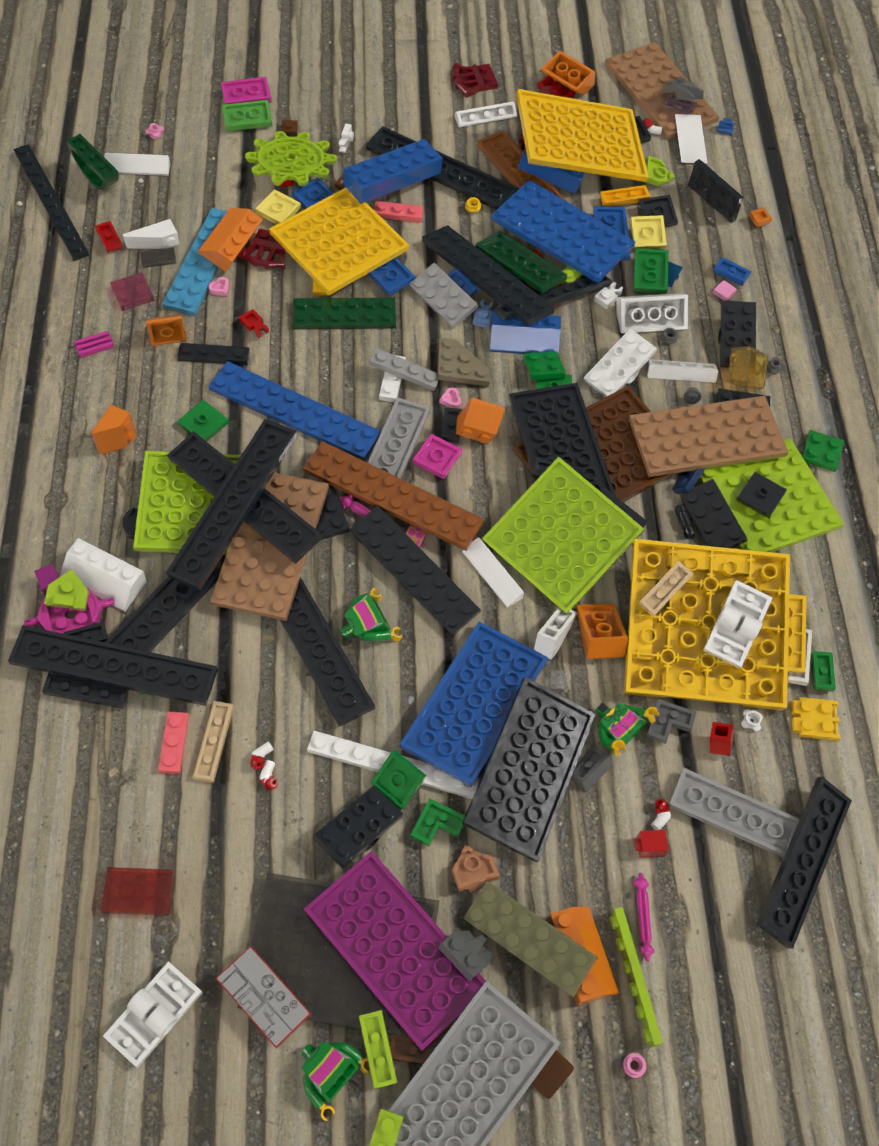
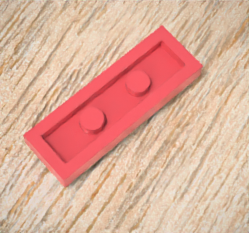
[374,201,423,223]
[158,712,189,774]

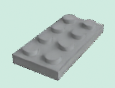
[409,263,478,329]

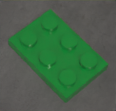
[633,248,669,294]

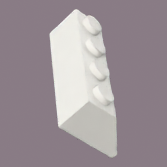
[616,293,688,333]
[60,538,147,612]

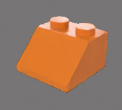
[146,314,187,346]
[456,397,505,444]
[91,405,137,454]

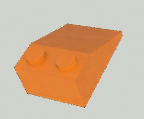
[576,603,628,659]

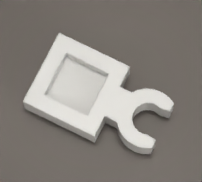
[339,124,354,153]
[594,282,623,309]

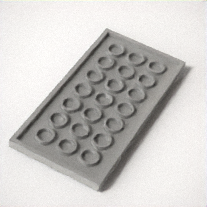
[369,981,561,1146]

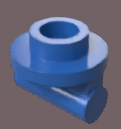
[717,118,735,135]

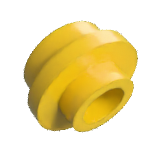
[465,197,481,213]

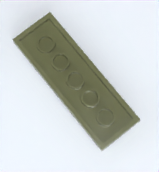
[463,881,598,997]

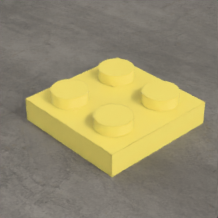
[255,189,301,225]
[630,215,667,250]

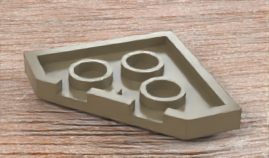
[437,338,490,387]

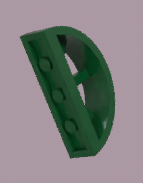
[67,134,119,190]

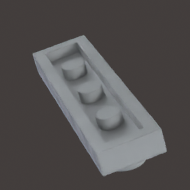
[369,347,438,391]

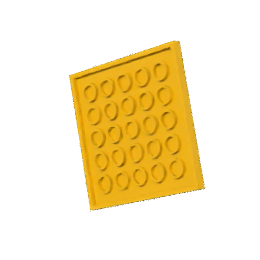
[269,188,409,295]

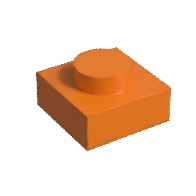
[749,207,772,227]

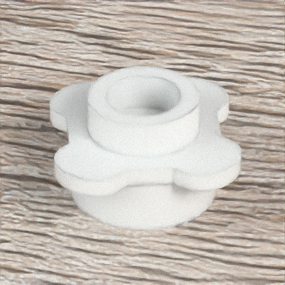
[741,710,763,731]

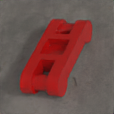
[537,75,577,99]

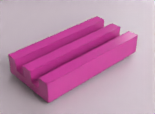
[74,331,114,358]

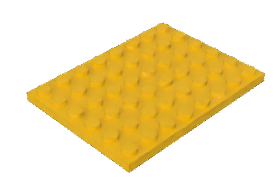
[516,89,649,182]

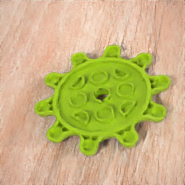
[245,131,337,186]

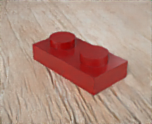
[95,221,123,253]

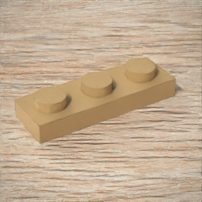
[638,561,693,617]

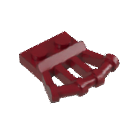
[452,63,498,98]
[239,228,286,269]

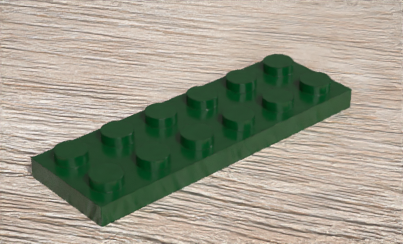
[475,231,567,294]
[293,297,396,329]

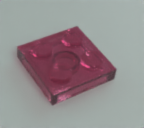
[110,272,155,311]

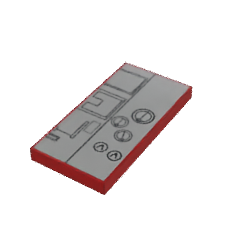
[216,946,311,1049]

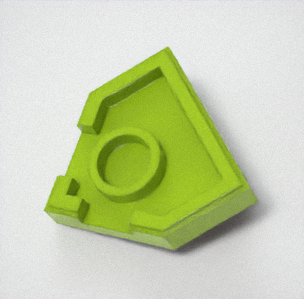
[645,156,675,187]
[44,569,89,611]

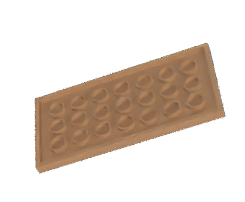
[605,42,719,140]
[629,396,788,477]
[210,473,329,621]

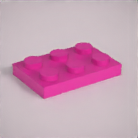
[221,77,272,104]

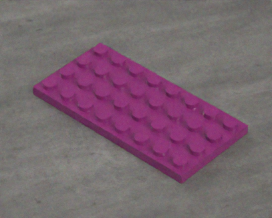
[304,851,486,1051]

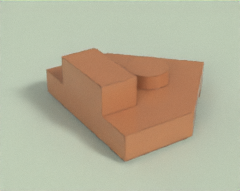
[452,845,500,893]

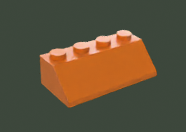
[198,208,263,272]
[547,906,620,1007]

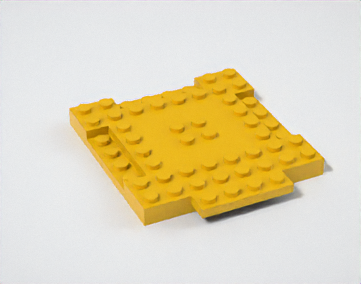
[623,539,807,711]

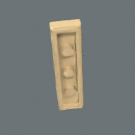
[192,701,234,783]

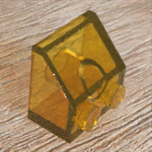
[727,346,769,389]

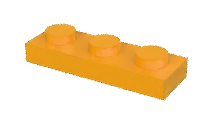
[600,185,651,207]

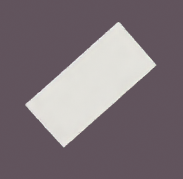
[675,114,707,163]

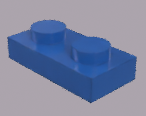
[713,257,751,286]
[447,269,478,297]

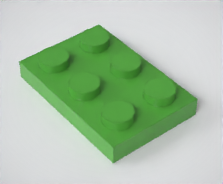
[222,100,273,131]

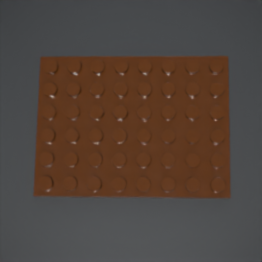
[512,386,675,502]

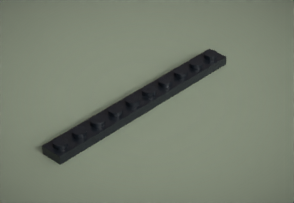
[13,144,89,261]

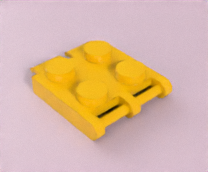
[791,697,841,741]

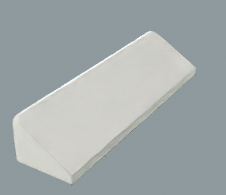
[454,101,518,128]
[104,153,170,176]
[647,359,718,383]
[462,537,524,608]

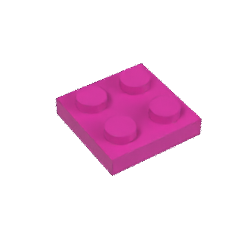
[413,434,463,479]

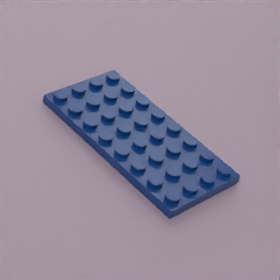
[491,180,636,283]
[399,622,548,788]

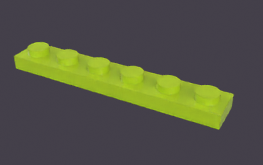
[609,907,663,1048]

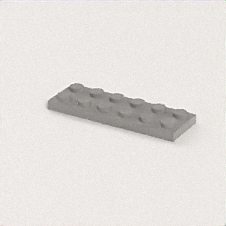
[368,397,431,479]
[669,768,800,858]

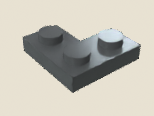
[646,699,696,744]

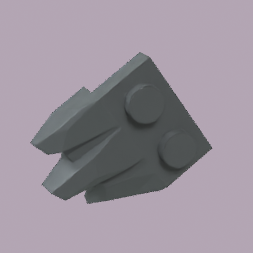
[662,77,704,101]
[438,931,494,982]

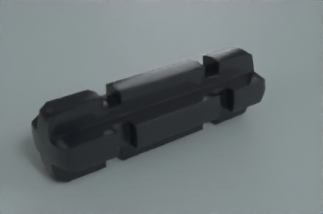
[675,504,695,539]

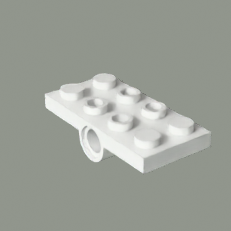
[584,328,657,397]
[703,580,773,669]
[103,961,203,1068]

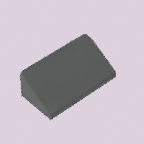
[571,747,613,792]

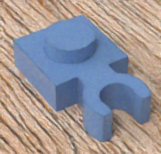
[473,299,493,328]

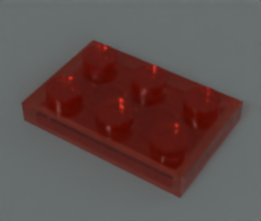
[101,867,175,916]

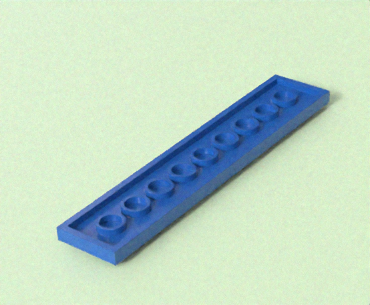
[292,178,416,296]
[209,361,381,461]

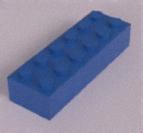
[343,139,443,204]

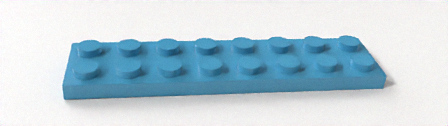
[162,208,227,316]

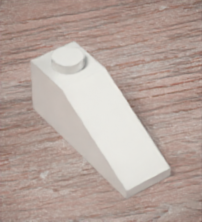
[123,219,180,249]
[534,607,577,659]

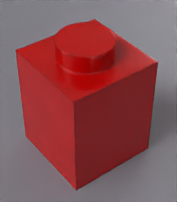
[710,722,733,756]
[634,830,669,858]

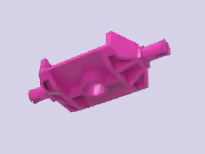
[24,588,115,634]

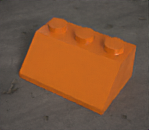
[541,51,595,94]

